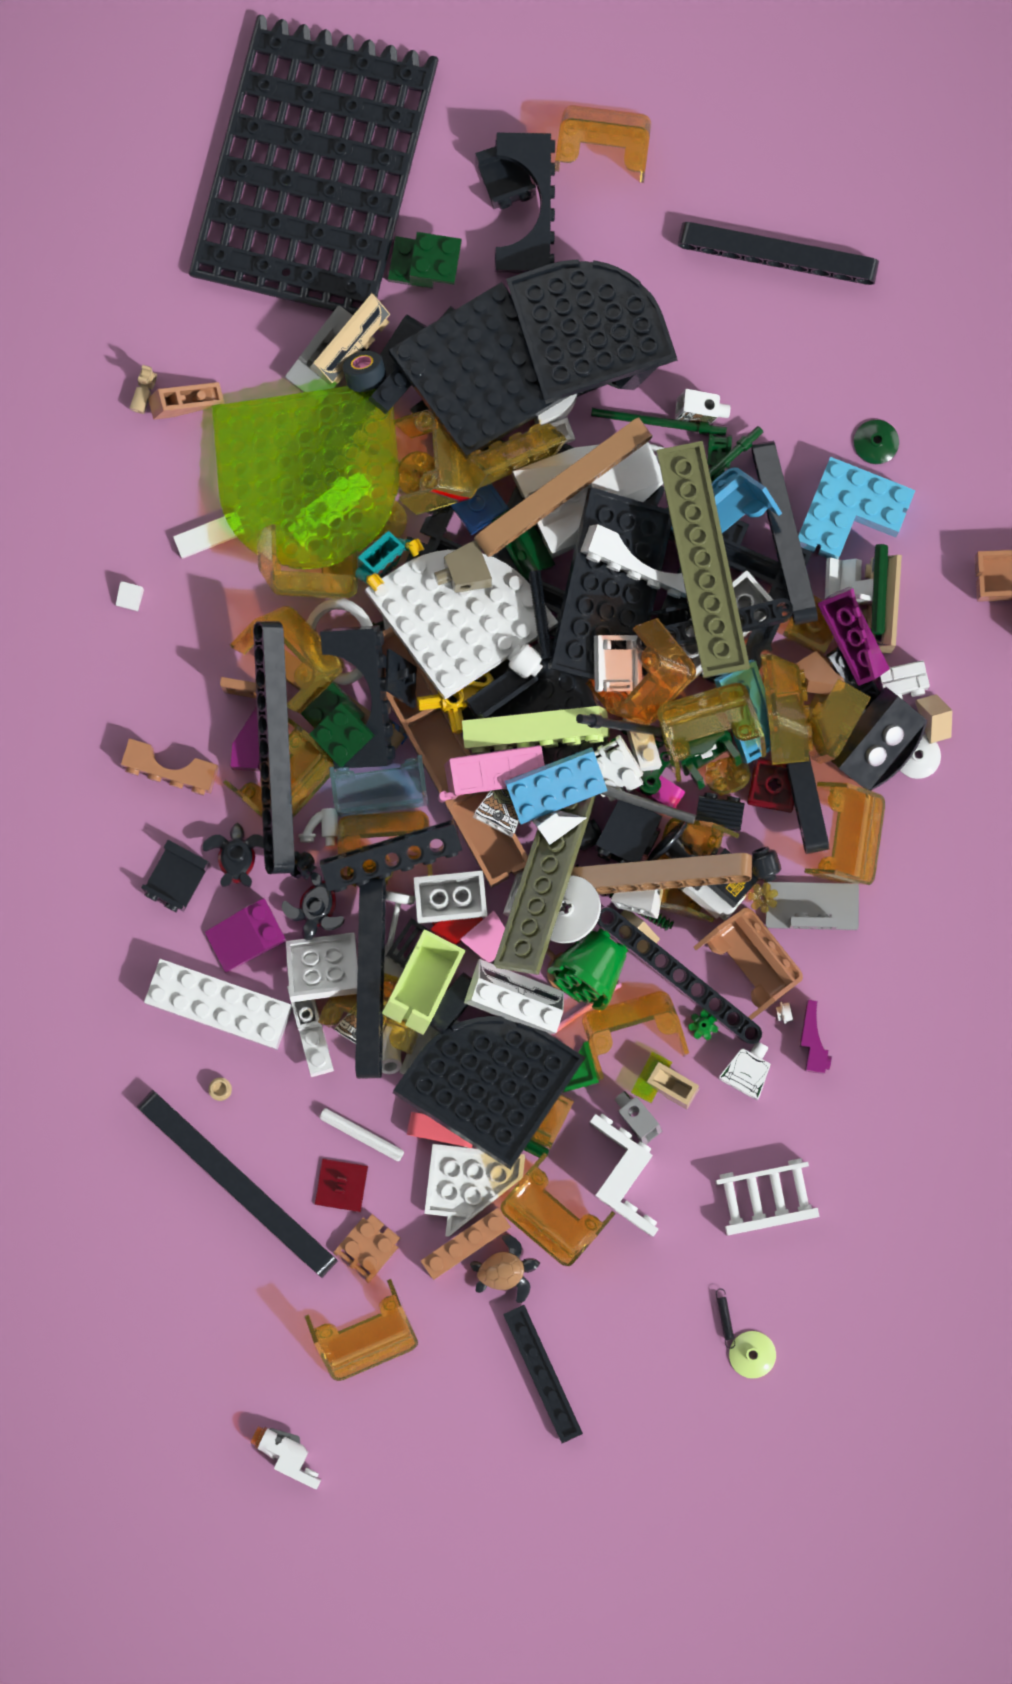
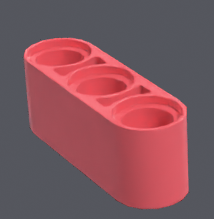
[406,1112,473,1148]

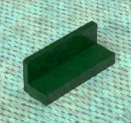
[492,509,555,581]

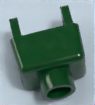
[668,710,742,790]

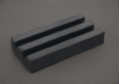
[385,918,430,969]

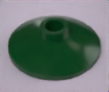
[854,420,899,465]

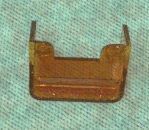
[586,618,696,725]

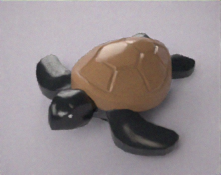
[470,1234,540,1303]

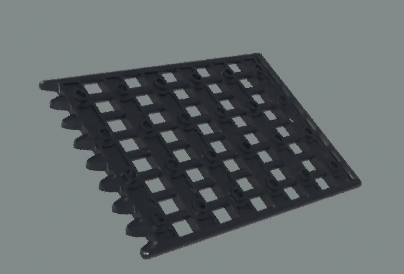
[189,14,439,315]

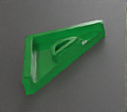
[563,1041,599,1093]

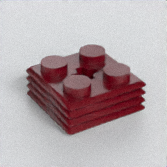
[747,758,794,813]

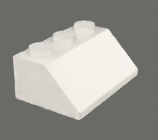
[414,871,487,923]

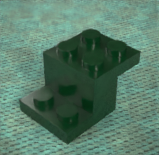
[388,232,462,289]
[301,682,375,768]

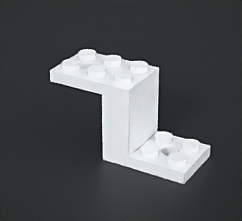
[589,1114,658,1237]

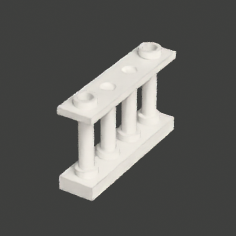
[715,1158,820,1236]

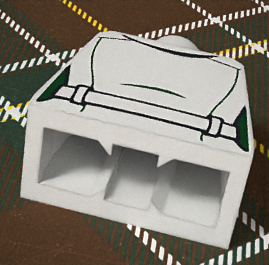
[718,1042,771,1100]

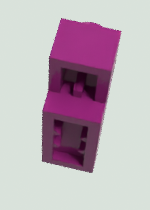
[799,1000,832,1074]

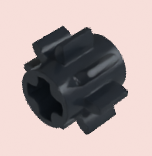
[290,851,316,880]

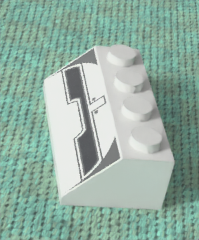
[464,959,564,1035]

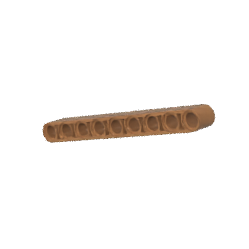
[474,418,653,557]
[571,853,752,895]

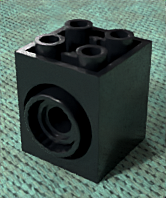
[595,800,662,863]

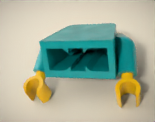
[355,531,425,592]

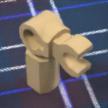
[130,365,157,414]

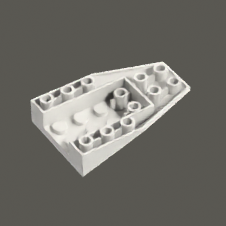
[513,442,663,558]

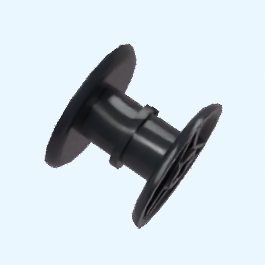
[647,821,719,891]

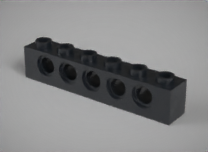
[320,819,462,892]

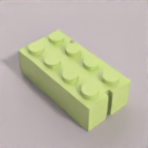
[382,929,466,1035]

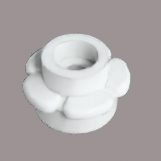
[776,1001,793,1024]

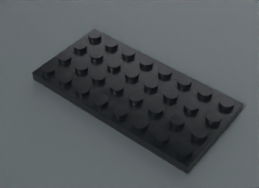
[548,487,672,690]

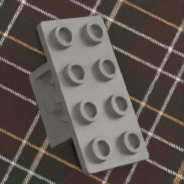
[285,306,374,404]
[766,882,859,930]

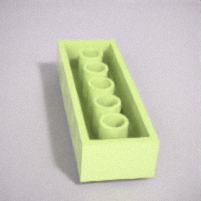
[462,706,610,754]

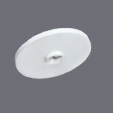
[550,876,601,943]

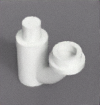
[298,808,338,846]

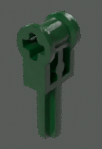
[707,434,732,483]

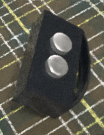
[827,687,927,792]

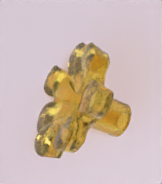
[748,883,778,913]

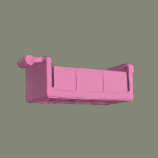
[438,745,545,802]

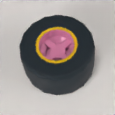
[342,351,387,392]

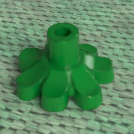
[688,1010,719,1040]

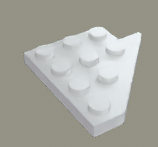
[424,1144,525,1237]

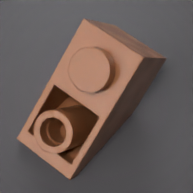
[793,651,845,697]

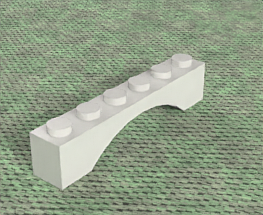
[580,524,688,603]

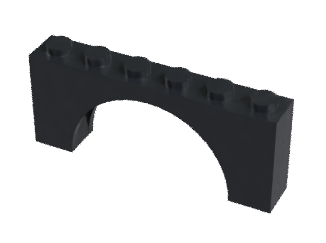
[495,132,555,273]
[320,625,395,769]

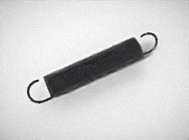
[716,1288,735,1349]

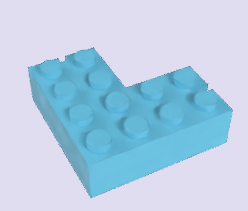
[798,457,916,559]

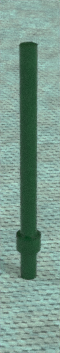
[591,407,727,436]
[666,426,764,509]

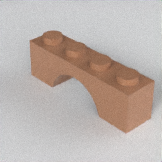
[121,738,219,796]
[421,1208,511,1280]

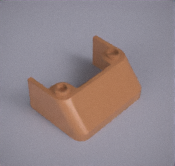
[693,908,803,1020]

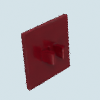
[315,1159,368,1212]

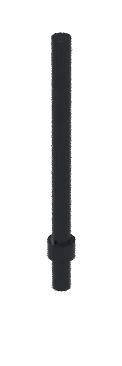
[576,714,673,738]

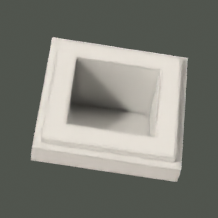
[116,581,144,611]

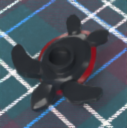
[202,823,264,887]
[282,872,345,941]

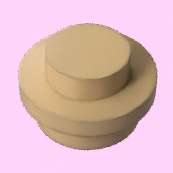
[208,1078,232,1101]

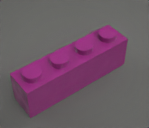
[817,587,890,686]

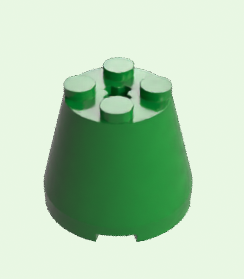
[547,929,628,1010]

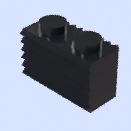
[694,792,745,832]

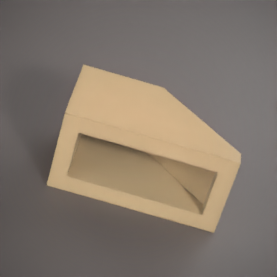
[647,1062,699,1110]

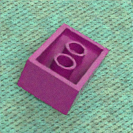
[205,898,287,973]

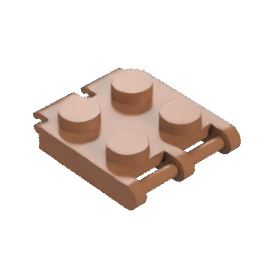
[333,1214,400,1283]

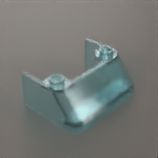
[329,755,429,817]

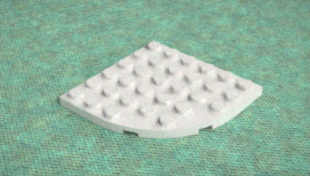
[365,550,558,700]

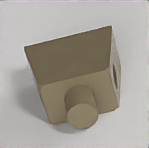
[434,540,492,593]

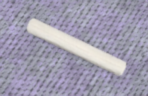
[320,1108,404,1161]

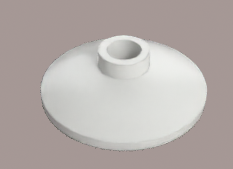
[900,734,941,779]

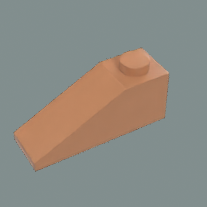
[148,382,225,420]

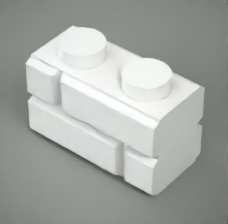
[878,660,930,699]

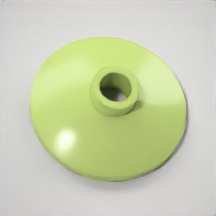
[729,1331,776,1378]

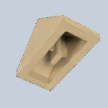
[915,694,952,744]
[619,910,660,953]

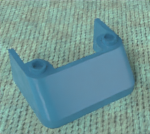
[671,467,782,533]

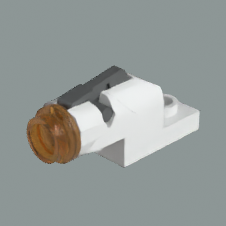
[250,1426,322,1489]

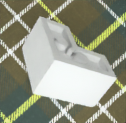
[825,558,873,605]

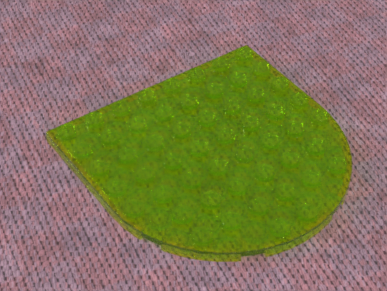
[212,386,399,569]

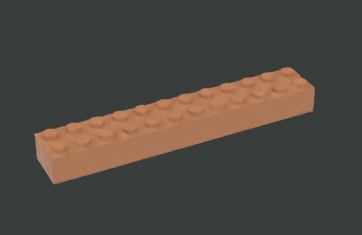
[382,627,528,888]

